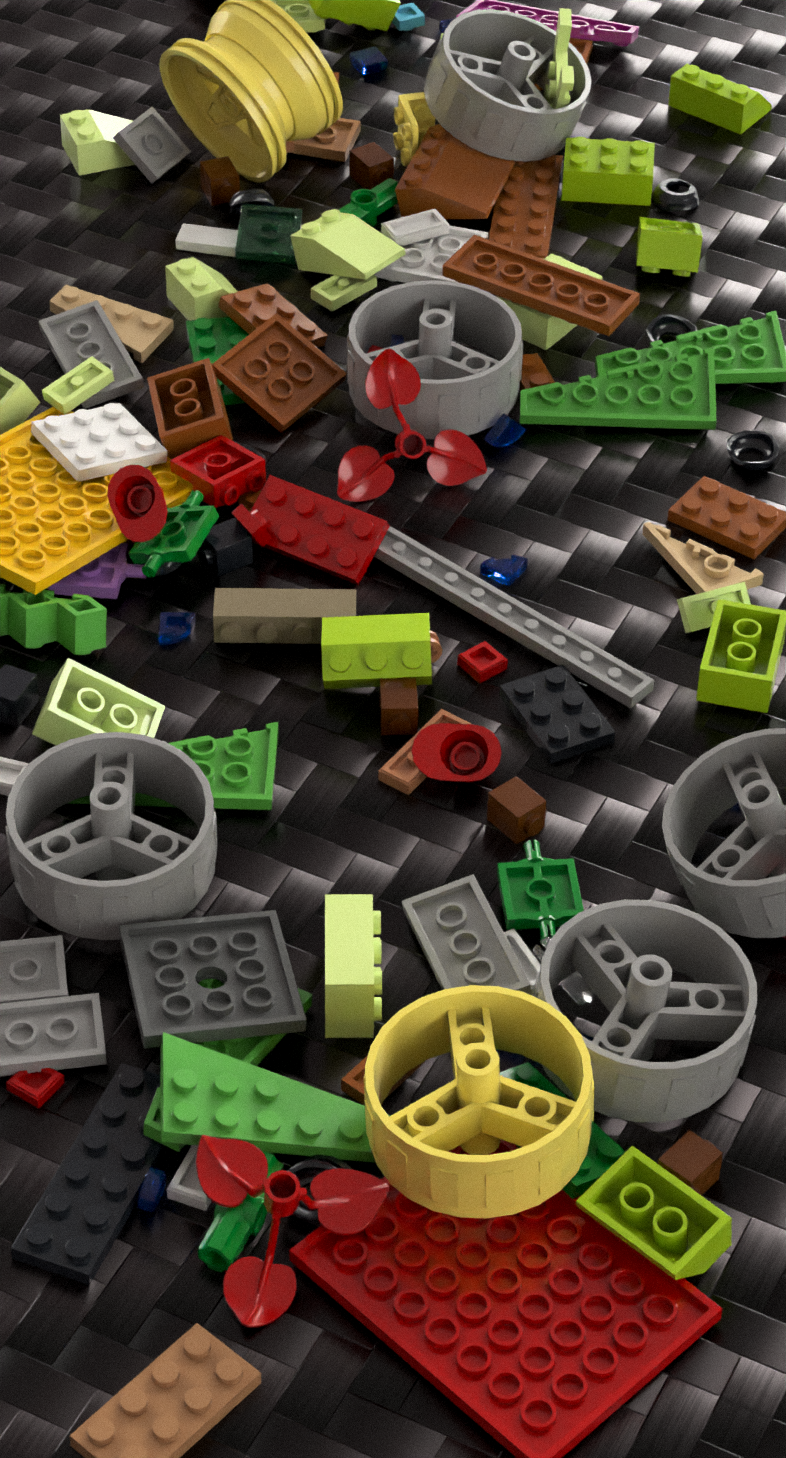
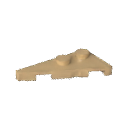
[643,522,763,594]

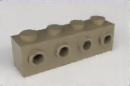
[213,588,356,644]

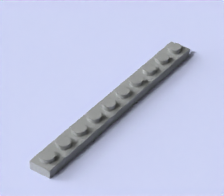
[374,526,654,708]

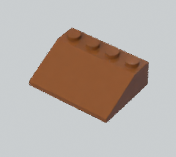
[395,124,516,219]

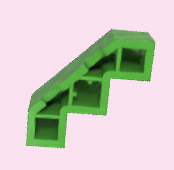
[0,584,107,655]

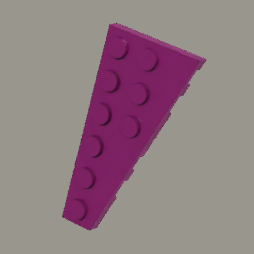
[456,0,639,46]

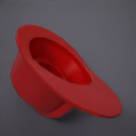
[107,465,168,542]
[411,723,502,782]

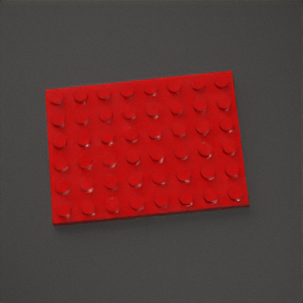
[289,1140,722,1458]

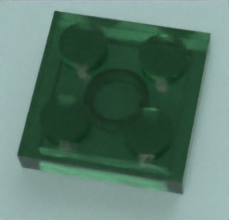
[235,204,303,264]

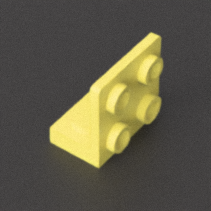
[394,92,435,166]

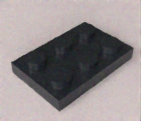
[499,665,615,764]

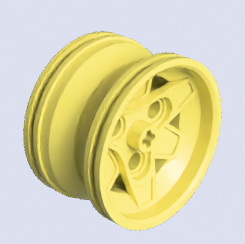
[159,0,343,183]

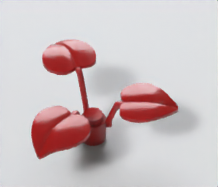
[337,348,487,502]
[196,1135,390,1328]

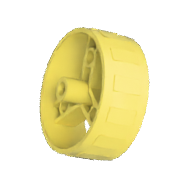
[363,985,594,1219]

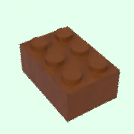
[147,358,233,459]

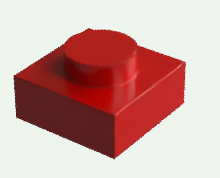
[231,503,272,547]

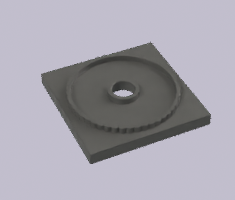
[119,910,306,1048]

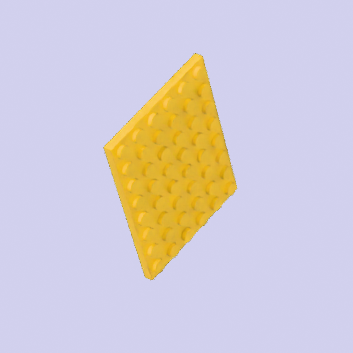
[0,406,193,595]

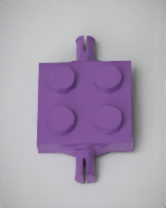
[48,543,147,599]

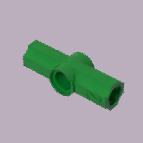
[339,178,398,227]
[198,1150,284,1273]

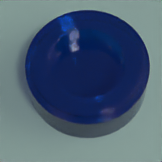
[137,1167,167,1212]

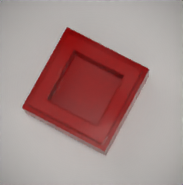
[457,641,508,683]
[6,1068,65,1108]

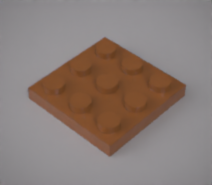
[212,313,347,433]

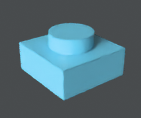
[392,2,425,31]

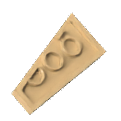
[49,285,174,363]

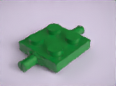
[128,490,219,578]
[497,840,584,947]

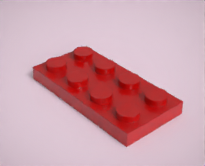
[250,475,390,585]

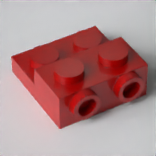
[170,435,267,508]

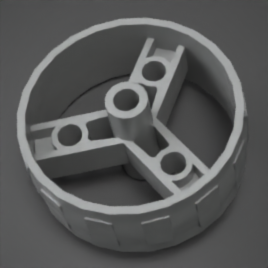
[424,9,591,162]
[347,280,523,439]
[662,728,786,938]
[5,732,218,940]
[533,899,757,1122]

